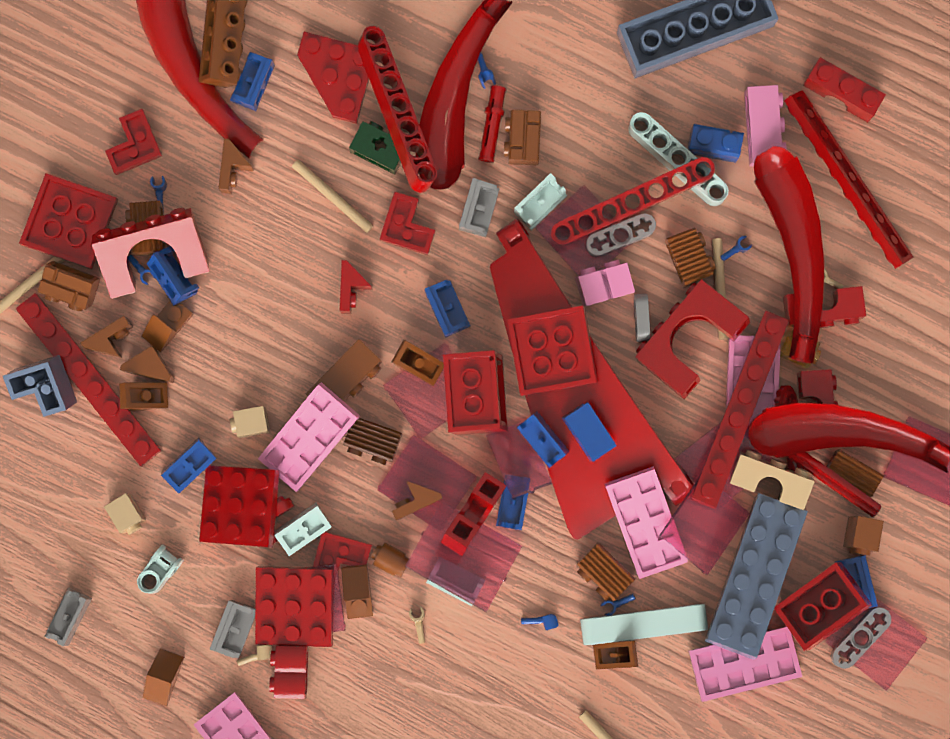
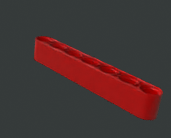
[357,26,437,193]
[551,157,715,245]

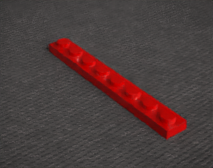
[784,90,914,269]
[15,293,162,467]
[691,310,789,509]

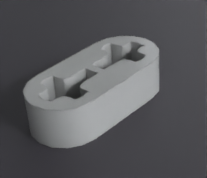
[634,294,650,342]

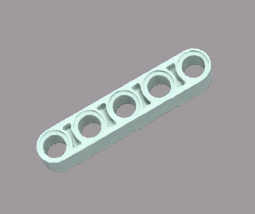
[628,112,729,206]
[580,604,709,645]

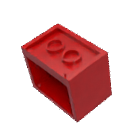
[443,350,508,435]

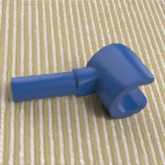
[478,53,496,89]
[150,176,167,212]
[720,236,752,261]
[128,255,156,285]
[600,594,636,616]
[521,614,559,630]

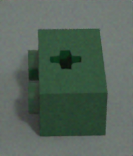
[349,121,401,175]

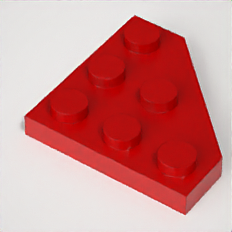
[297,31,369,124]

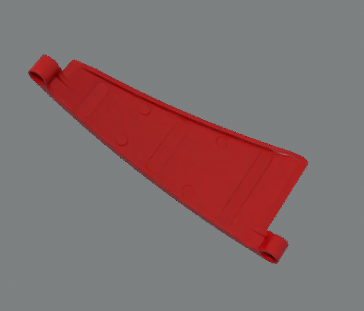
[490,218,695,540]

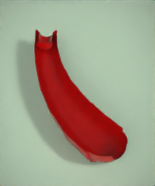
[136,0,264,158]
[415,0,513,190]
[753,146,824,364]
[749,403,950,473]

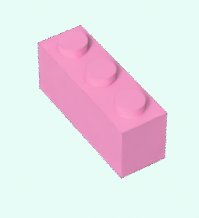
[744,85,787,166]

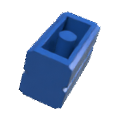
[687,124,744,163]

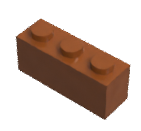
[306,339,382,401]

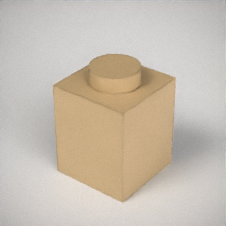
[230,406,270,438]
[104,493,146,535]

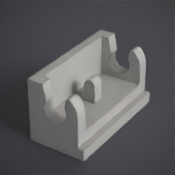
[459,178,500,238]
[45,588,92,646]
[210,600,255,658]

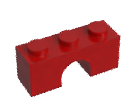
[803,57,886,123]
[783,286,866,328]
[797,369,838,428]
[441,472,507,556]

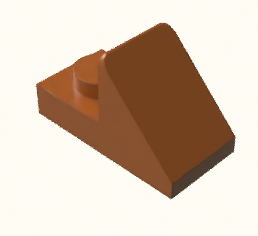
[218,139,254,194]
[142,301,193,352]
[80,316,133,358]
[391,340,444,386]
[119,382,168,411]
[392,481,443,520]
[341,564,373,619]

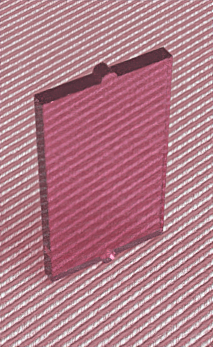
[486,421,552,498]

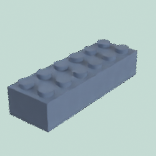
[617,0,779,79]
[705,493,808,660]

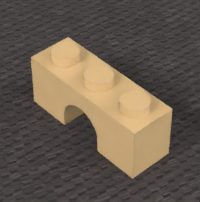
[730,450,815,510]

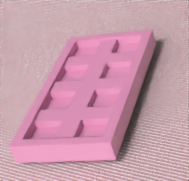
[726,335,781,438]
[258,382,360,492]
[605,466,688,579]
[688,626,802,702]
[194,692,272,739]

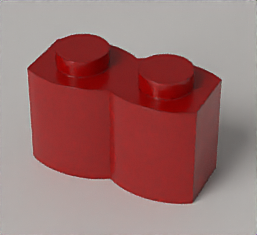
[269,645,308,699]

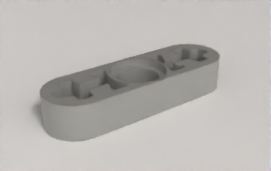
[586,213,656,257]
[831,607,891,669]

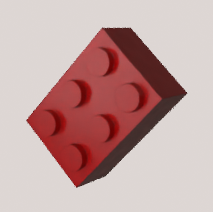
[774,562,872,651]

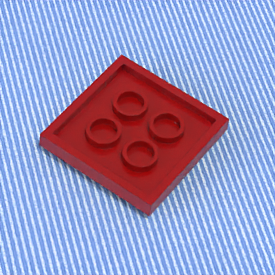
[19,173,118,270]
[507,305,598,396]
[199,465,280,548]
[255,566,334,647]

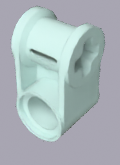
[137,545,184,594]

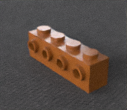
[199,0,248,88]

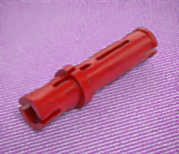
[478,85,507,163]

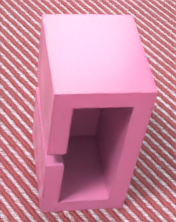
[575,260,635,306]

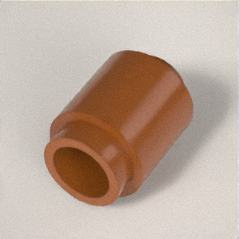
[371,543,411,577]

